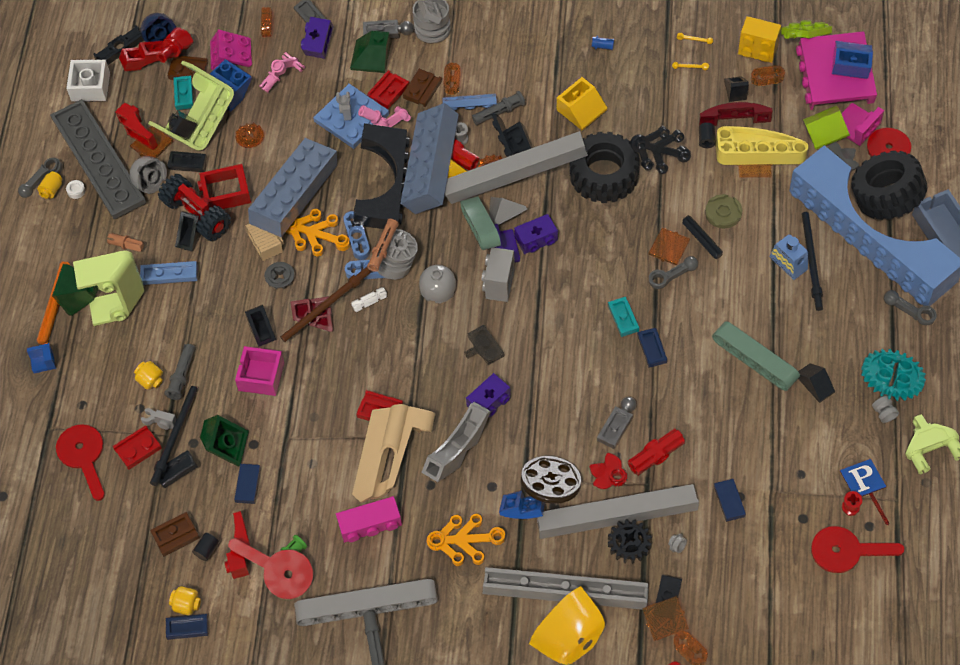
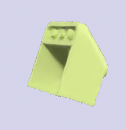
[148,61,234,150]
[73,251,144,326]

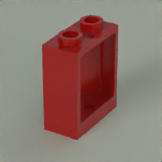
[197,164,251,209]

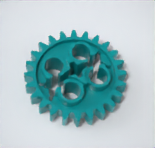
[861,349,926,401]

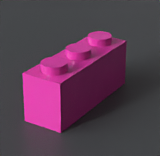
[336,496,402,543]

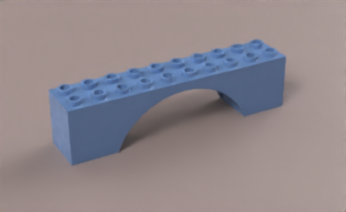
[789,145,960,306]

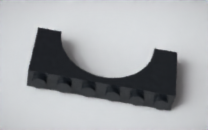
[352,123,410,229]

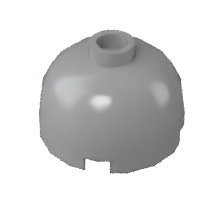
[129,156,167,194]
[419,265,457,303]

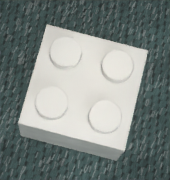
[67,60,110,101]

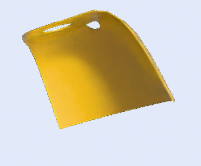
[529,586,605,665]

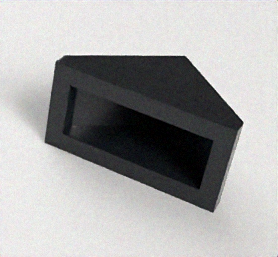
[724,76,749,102]
[175,211,201,251]
[245,304,276,347]
[798,363,835,403]

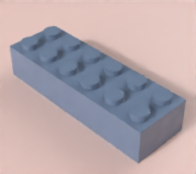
[400,103,459,214]
[248,138,337,237]

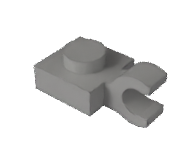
[336,92,351,121]
[141,408,177,430]

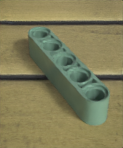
[460,196,501,250]
[712,321,800,391]

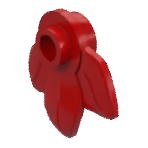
[589,453,627,489]

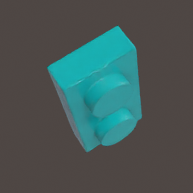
[173,76,193,110]
[608,296,639,337]

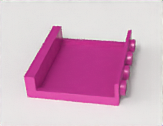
[796,31,877,110]

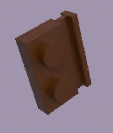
[167,55,208,80]
[403,68,442,107]
[150,512,200,557]

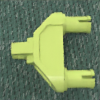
[905,414,960,474]

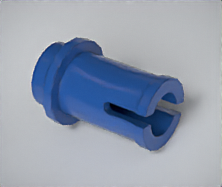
[591,35,614,50]

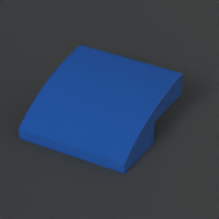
[499,491,545,519]

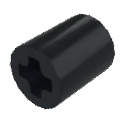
[699,123,715,148]
[192,533,220,561]

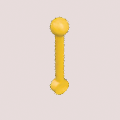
[677,33,713,44]
[672,62,709,70]

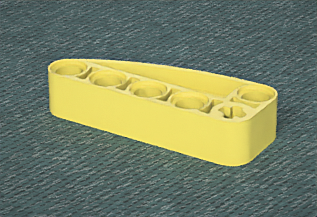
[715,126,808,165]

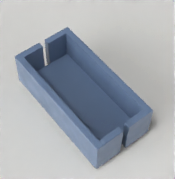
[912,189,960,258]

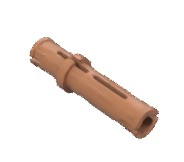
[367,219,399,272]

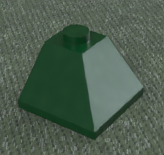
[350,31,391,73]
[52,264,99,316]
[200,415,249,466]

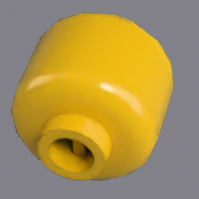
[134,361,163,390]
[169,586,201,616]

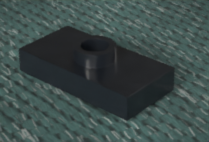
[167,151,207,172]
[159,450,198,488]
[653,575,682,619]

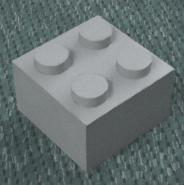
[482,248,515,302]

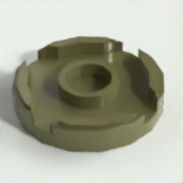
[705,194,743,229]

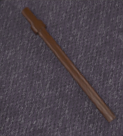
[280,267,371,342]

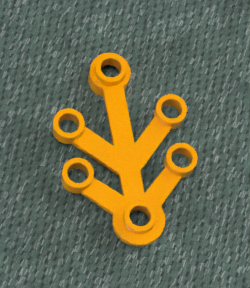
[286,209,350,257]
[426,514,505,566]

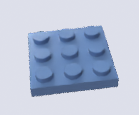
[313,84,389,149]

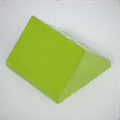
[803,105,850,150]

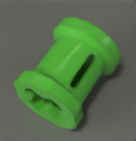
[280,535,307,552]

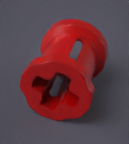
[842,491,863,516]

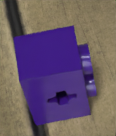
[301,17,334,59]
[514,214,558,254]
[466,373,511,418]

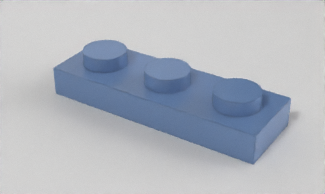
[442,94,497,110]
[140,261,198,285]

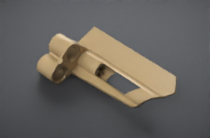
[352,404,435,503]

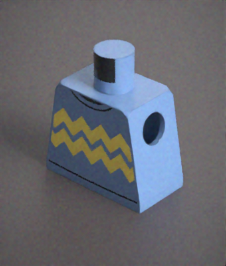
[769,235,808,280]

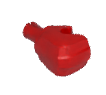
[157,27,194,63]

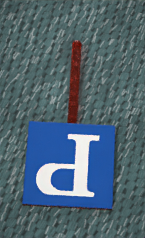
[840,459,889,525]

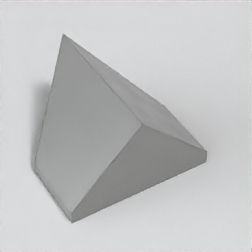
[489,197,527,225]

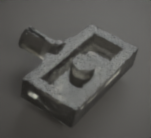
[464,325,504,365]

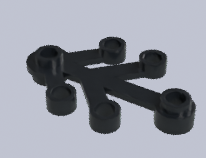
[631,126,691,174]

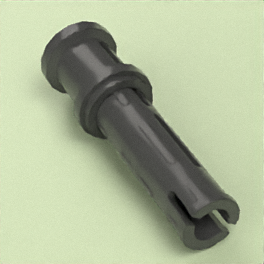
[472,91,526,126]
[164,344,196,400]

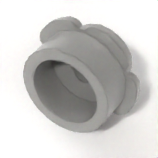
[668,534,687,553]

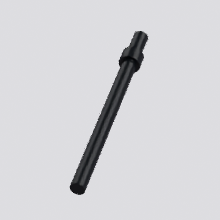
[802,212,823,311]
[150,386,198,486]

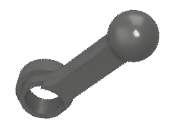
[18,158,63,198]
[649,256,698,289]
[884,290,937,325]

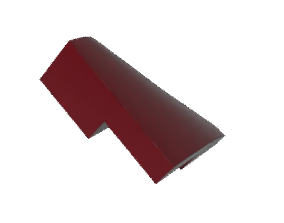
[290,296,334,332]

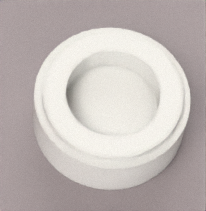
[66,180,85,199]

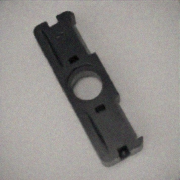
[93,25,144,65]

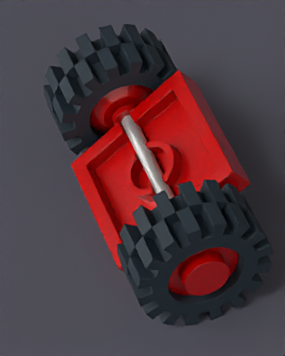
[158,174,231,241]

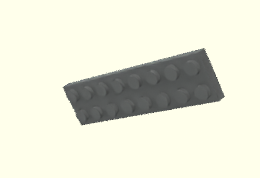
[50,99,146,220]

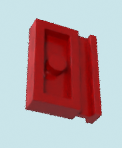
[367,70,409,109]
[356,390,403,421]
[112,425,162,470]

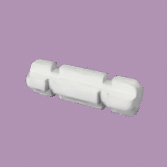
[351,287,387,312]

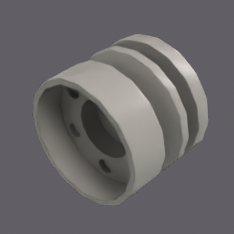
[413,0,450,43]
[377,229,418,280]

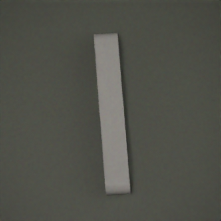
[294,579,438,626]

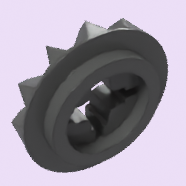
[264,262,294,289]

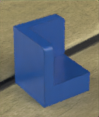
[27,343,56,373]

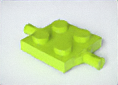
[781,20,832,39]

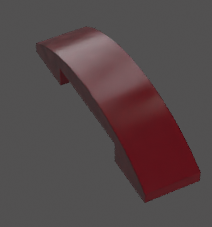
[699,102,773,126]

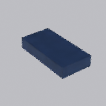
[637,328,667,368]
[234,464,261,504]
[714,479,746,522]
[166,614,208,640]

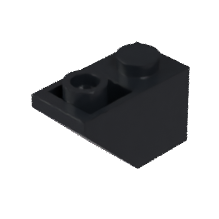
[168,110,198,139]

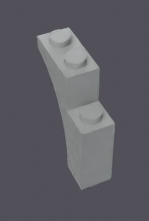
[421,402,490,482]

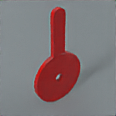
[867,128,911,157]
[56,424,105,501]
[811,526,904,573]
[228,539,313,599]

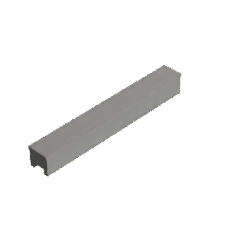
[445,131,588,204]
[537,484,699,539]
[483,567,648,610]

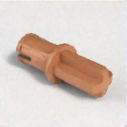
[107,233,144,252]

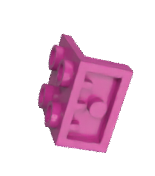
[210,29,252,70]
[842,103,884,146]

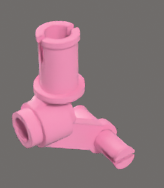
[259,52,305,93]
[358,105,411,127]

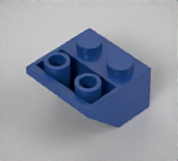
[832,41,873,79]
[210,59,252,112]

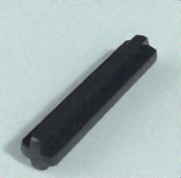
[682,215,723,259]

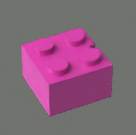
[235,346,284,396]

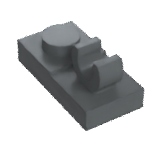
[293,0,327,23]

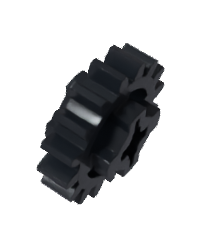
[608,519,652,564]

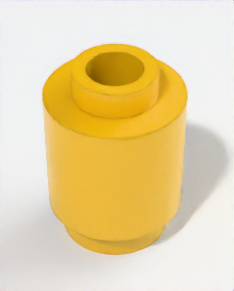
[37,171,62,199]

